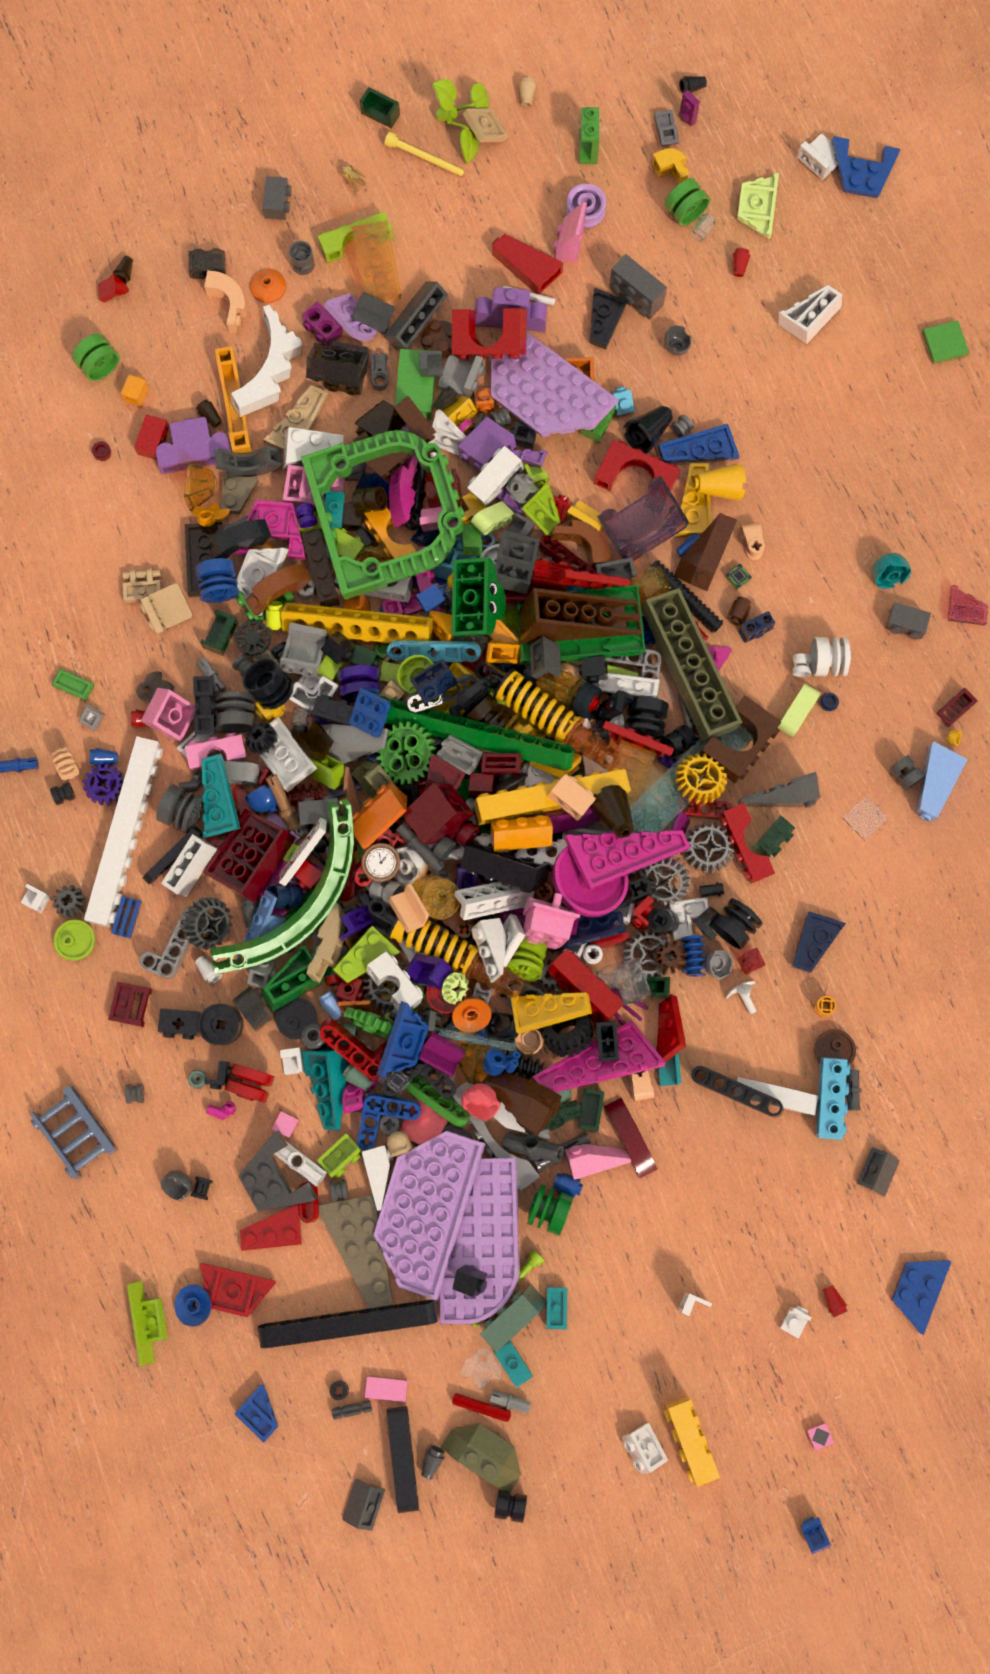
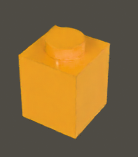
[120,375,149,407]

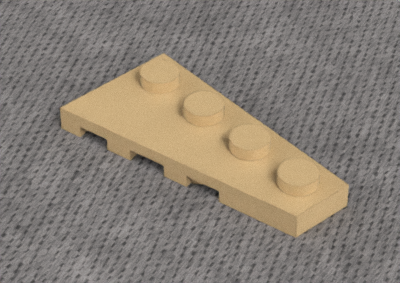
[263,385,328,451]

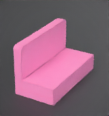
[420,506,458,532]

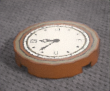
[361,843,400,882]

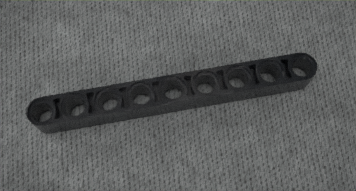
[257,1300,438,1348]

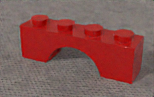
[719,803,775,883]

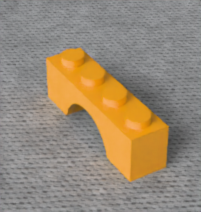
[364,507,416,559]

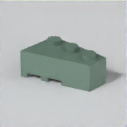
[480,1284,547,1353]

